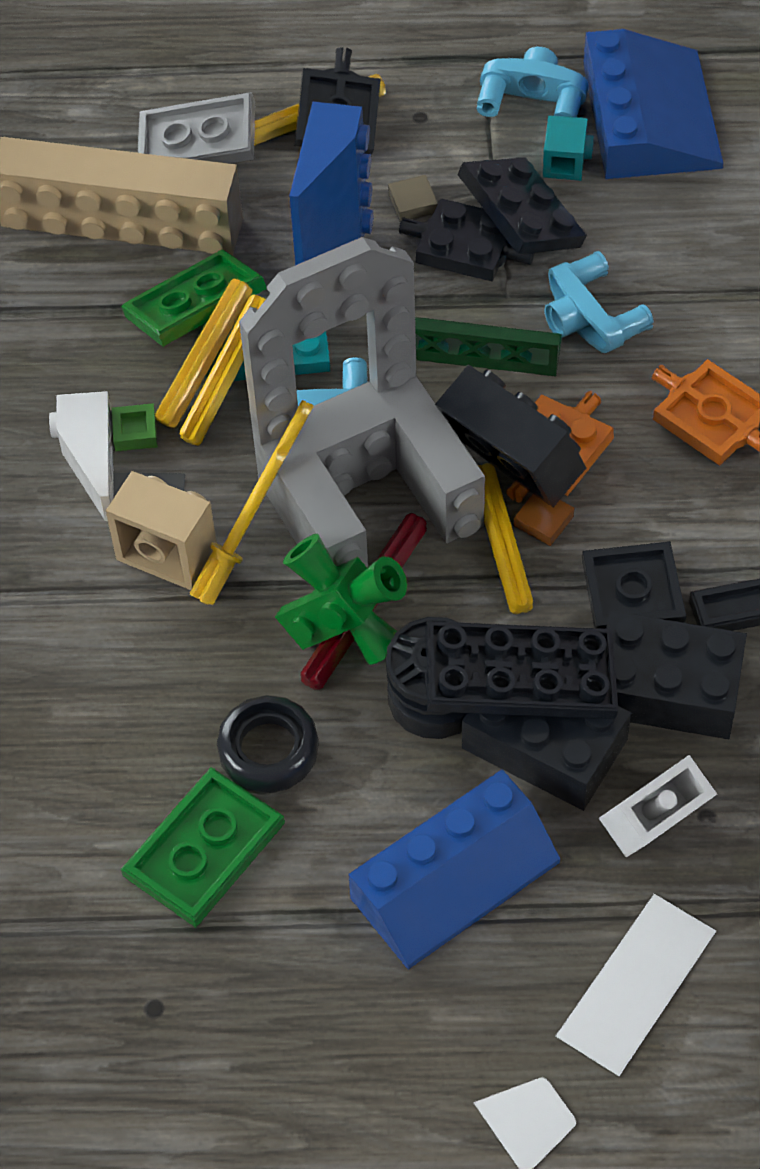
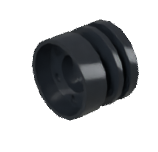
[386,617,467,739]

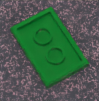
[121,249,267,347]
[121,767,285,928]

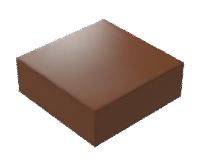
[514,494,575,546]

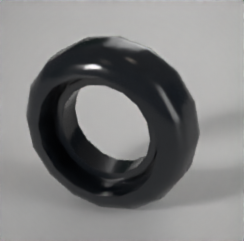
[217,695,319,793]

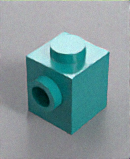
[542,115,594,181]

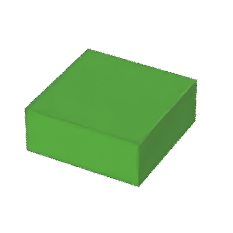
[112,403,158,452]

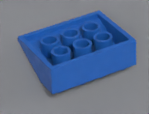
[584,29,724,179]
[289,102,374,265]

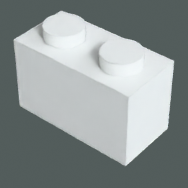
[599,755,717,857]

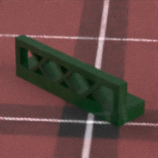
[415,317,562,377]

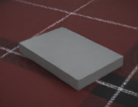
[138,92,255,164]

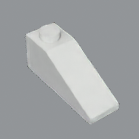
[49,391,114,521]

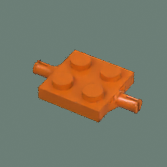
[652,359,760,466]
[506,391,614,502]

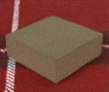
[388,175,438,222]

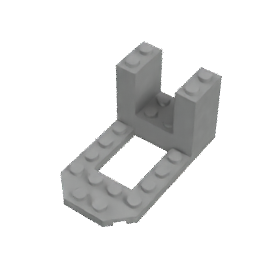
[239,237,485,568]

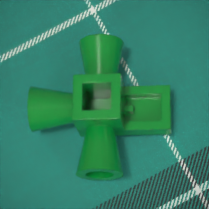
[275,533,407,665]

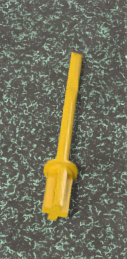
[190,400,314,605]

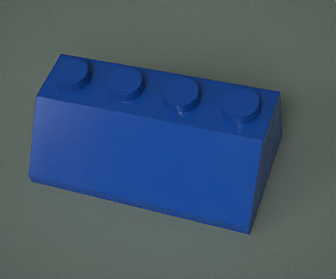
[348,769,560,970]

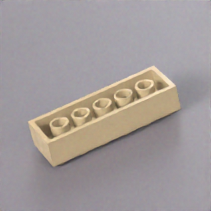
[0,137,243,255]

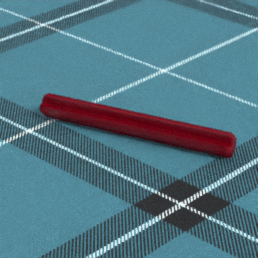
[300,513,427,691]

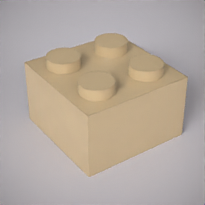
[106,471,217,590]

